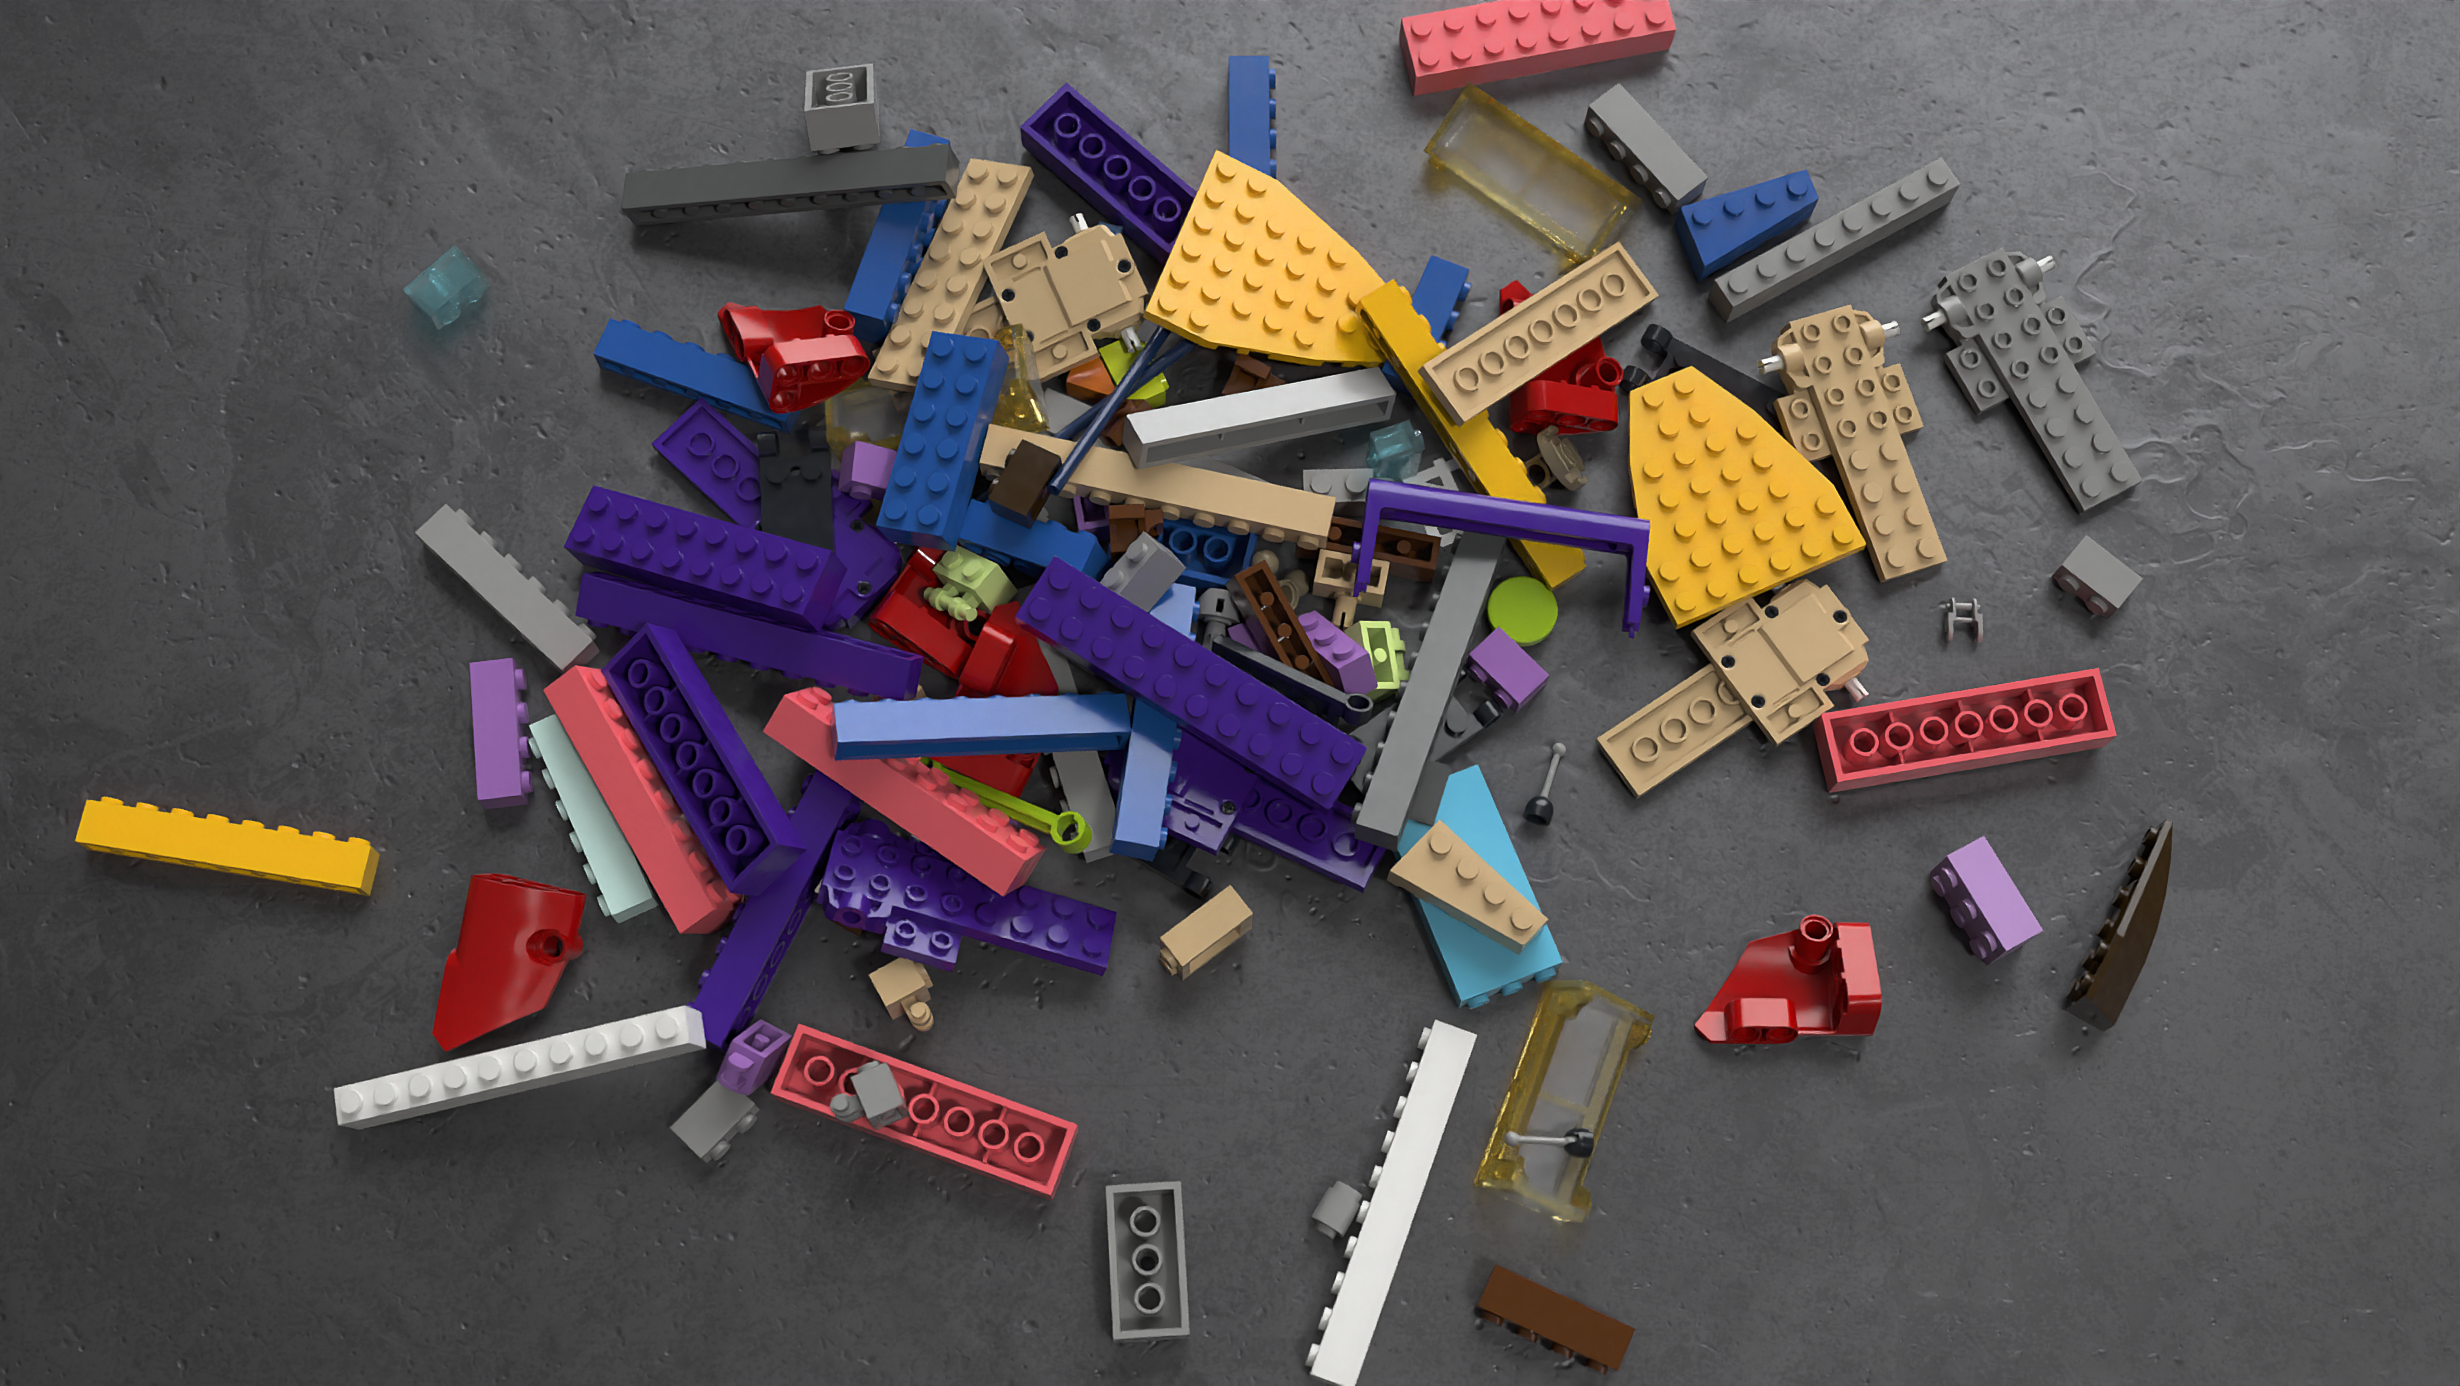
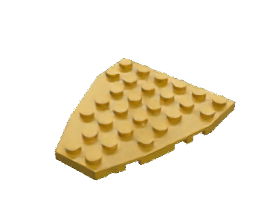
[1142,150,1387,368]
[1628,366,1866,630]

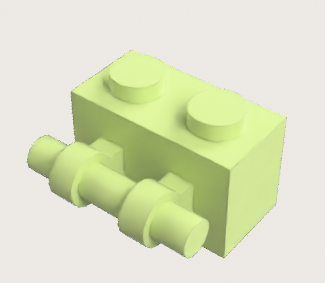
[924,545,1018,621]
[1343,621,1410,702]

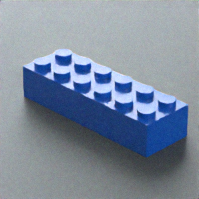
[844,129,951,346]
[876,331,1010,552]

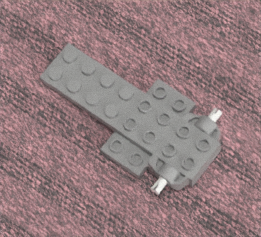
[1920,247,2143,514]

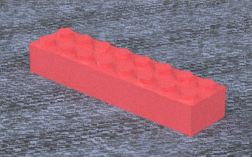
[1399,0,1676,96]
[543,665,745,934]
[1813,668,2117,793]
[763,687,1047,896]
[771,1024,1079,1201]

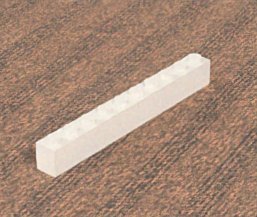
[334,1006,706,1130]
[1305,1020,1477,1386]

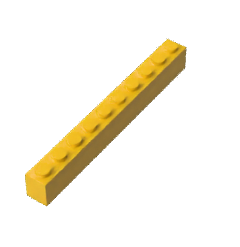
[1355,279,1587,592]

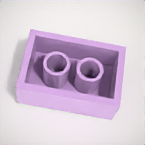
[1929,836,2043,966]

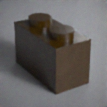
[987,439,1062,530]

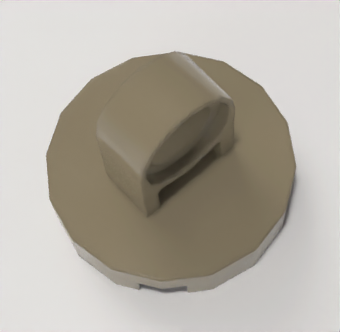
[1524,425,1588,491]

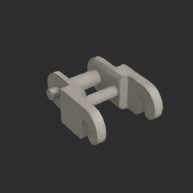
[1944,597,1983,643]

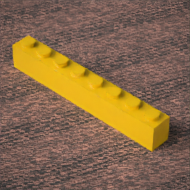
[75,797,380,896]

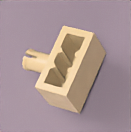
[1312,549,1390,632]

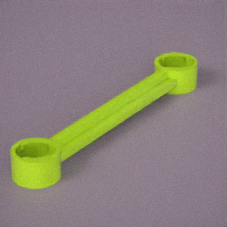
[920,757,1093,854]

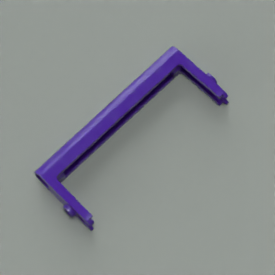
[1351,478,1650,639]

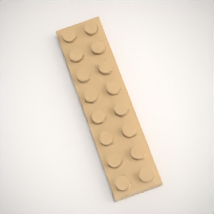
[867,158,1034,393]
[1418,241,1659,427]

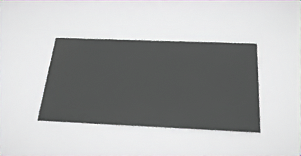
[1409,760,1452,826]

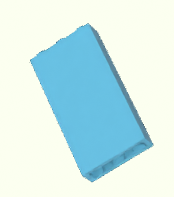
[1392,764,1563,1009]

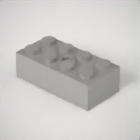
[804,64,880,154]
[1106,1181,1190,1343]

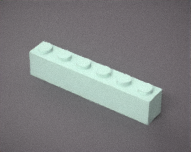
[528,713,659,924]

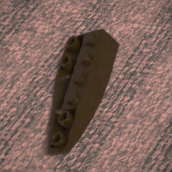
[2064,819,2173,1032]

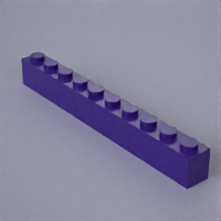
[575,571,924,701]

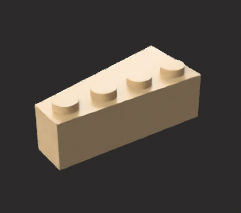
[1387,819,1548,955]

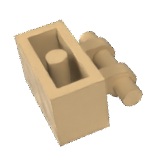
[869,957,934,1032]

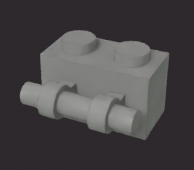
[830,1061,910,1130]

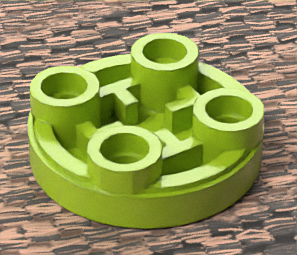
[1486,576,1558,647]

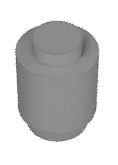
[1311,1181,1362,1240]

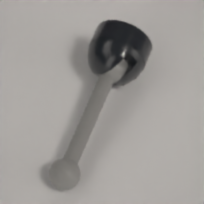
[1523,743,1566,826]
[1504,1128,1594,1158]

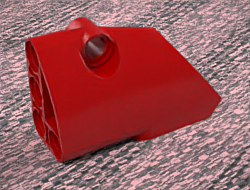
[1499,279,1623,436]
[717,302,870,414]
[867,542,997,679]
[929,601,1059,798]
[432,873,587,1052]
[1694,914,1882,1044]

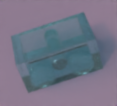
[403,245,490,330]
[1366,420,1425,482]

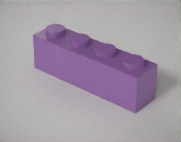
[469,658,534,809]

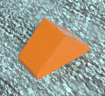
[1066,357,1115,404]

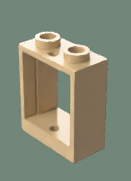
[1159,885,1253,981]

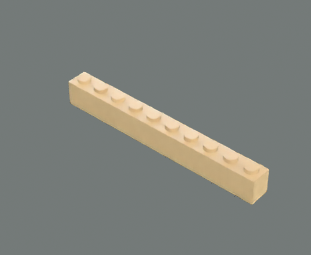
[979,424,1336,550]

